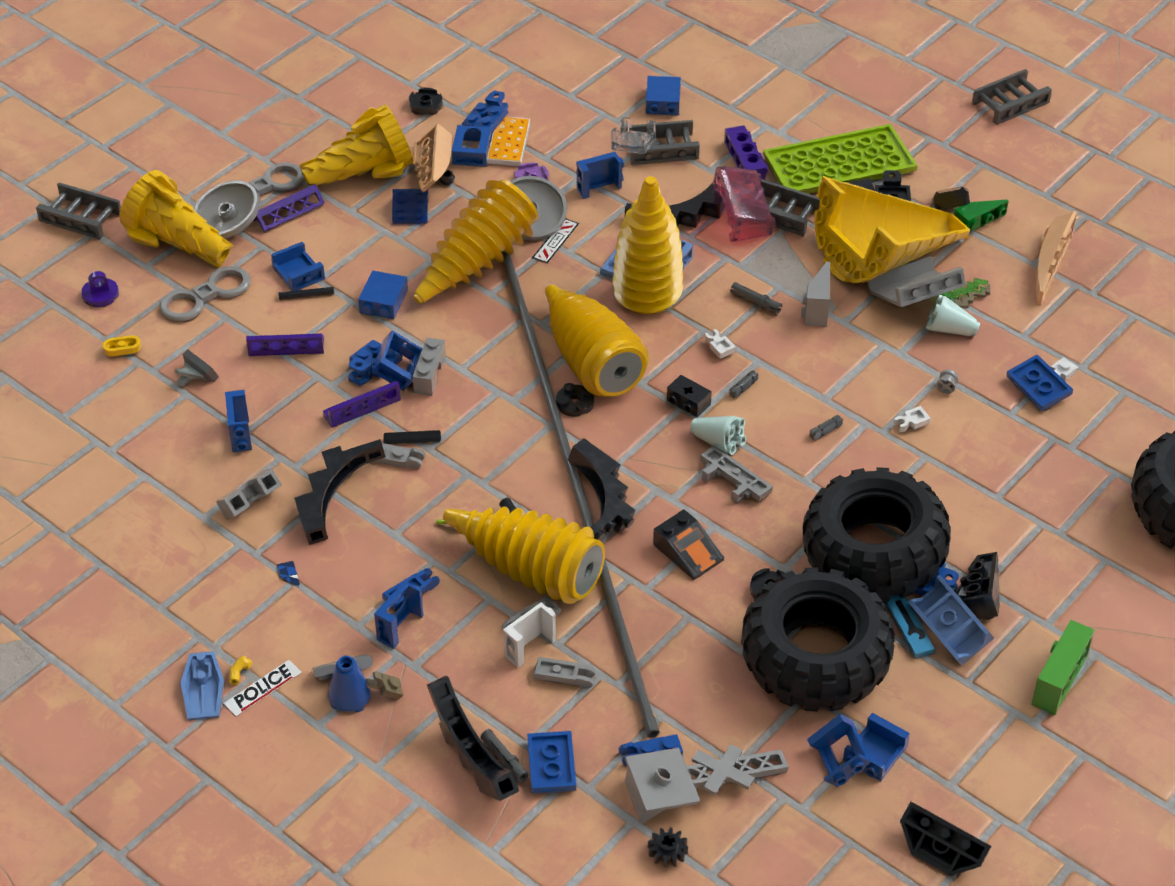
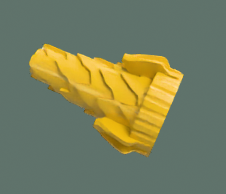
[299,104,413,187]
[119,170,234,267]

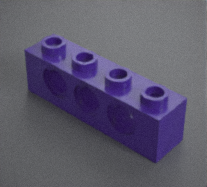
[724,125,768,184]

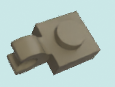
[366,671,403,700]

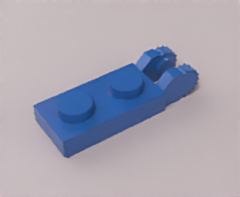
[382,568,440,611]
[618,734,683,766]

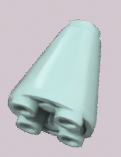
[926,294,980,337]
[690,416,746,455]

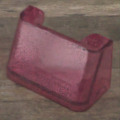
[712,166,776,242]

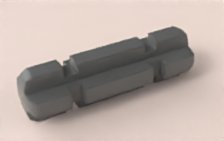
[729,370,759,398]
[809,415,843,440]

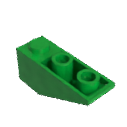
[954,199,1009,232]

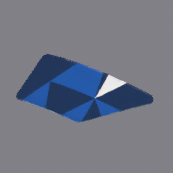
[277,561,300,586]

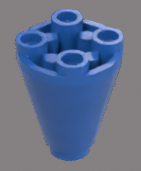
[328,656,371,712]

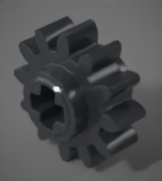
[648,827,688,867]

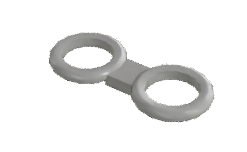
[249,162,304,197]
[160,266,251,322]

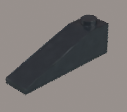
[954,552,1000,620]

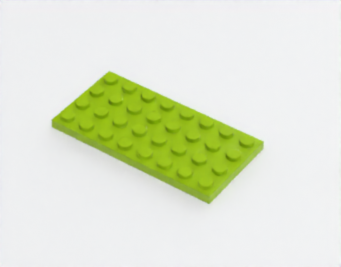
[763,124,918,194]

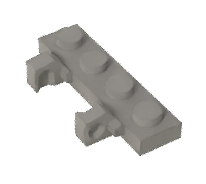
[700,446,773,503]

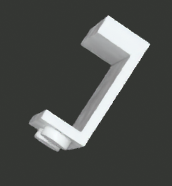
[503,602,556,668]

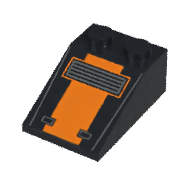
[653,509,724,580]

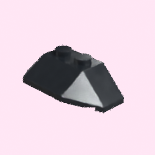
[900,801,992,876]

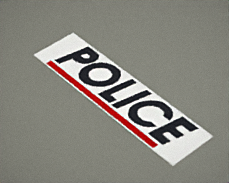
[223,660,302,716]

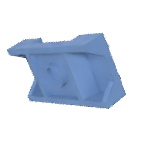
[908,575,994,665]

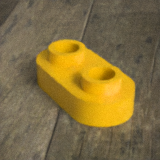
[103,335,142,356]

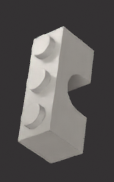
[413,338,446,396]
[216,468,282,519]

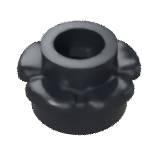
[438,169,455,185]

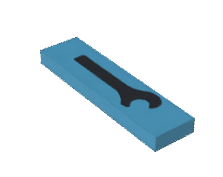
[884,595,935,659]

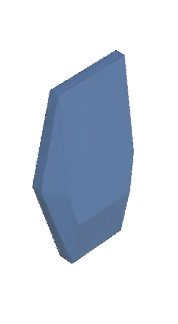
[180,651,224,720]

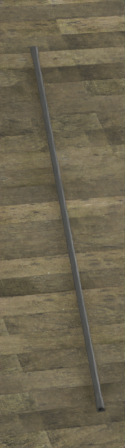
[501,252,660,738]

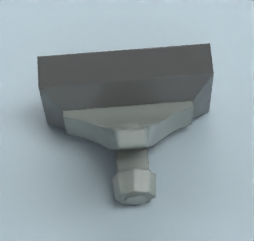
[175,349,219,387]

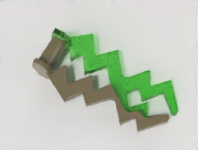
[936,278,991,308]

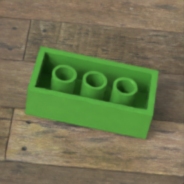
[1031,620,1095,715]

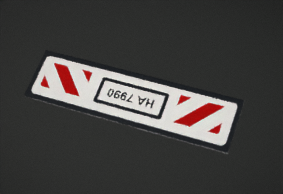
[532,218,580,263]

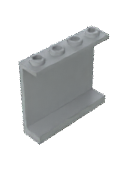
[867,255,966,307]

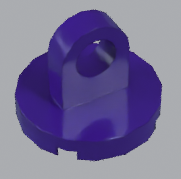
[82,271,119,307]

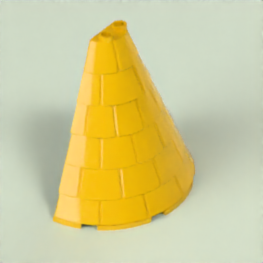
[815,176,970,283]

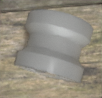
[937,369,959,394]

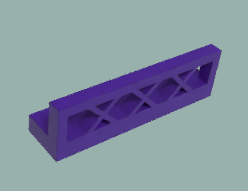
[253,184,325,232]
[246,333,324,356]
[323,381,401,428]

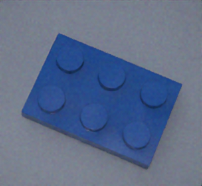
[1007,354,1073,411]
[527,731,576,793]

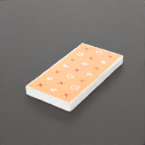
[487,117,531,167]

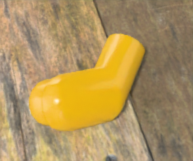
[229,656,252,685]

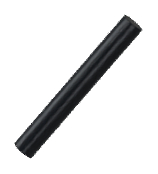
[278,287,334,300]

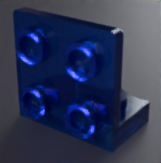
[392,189,429,224]

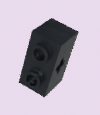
[666,375,712,418]

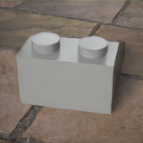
[801,262,830,327]

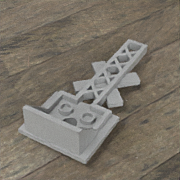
[625,744,789,823]

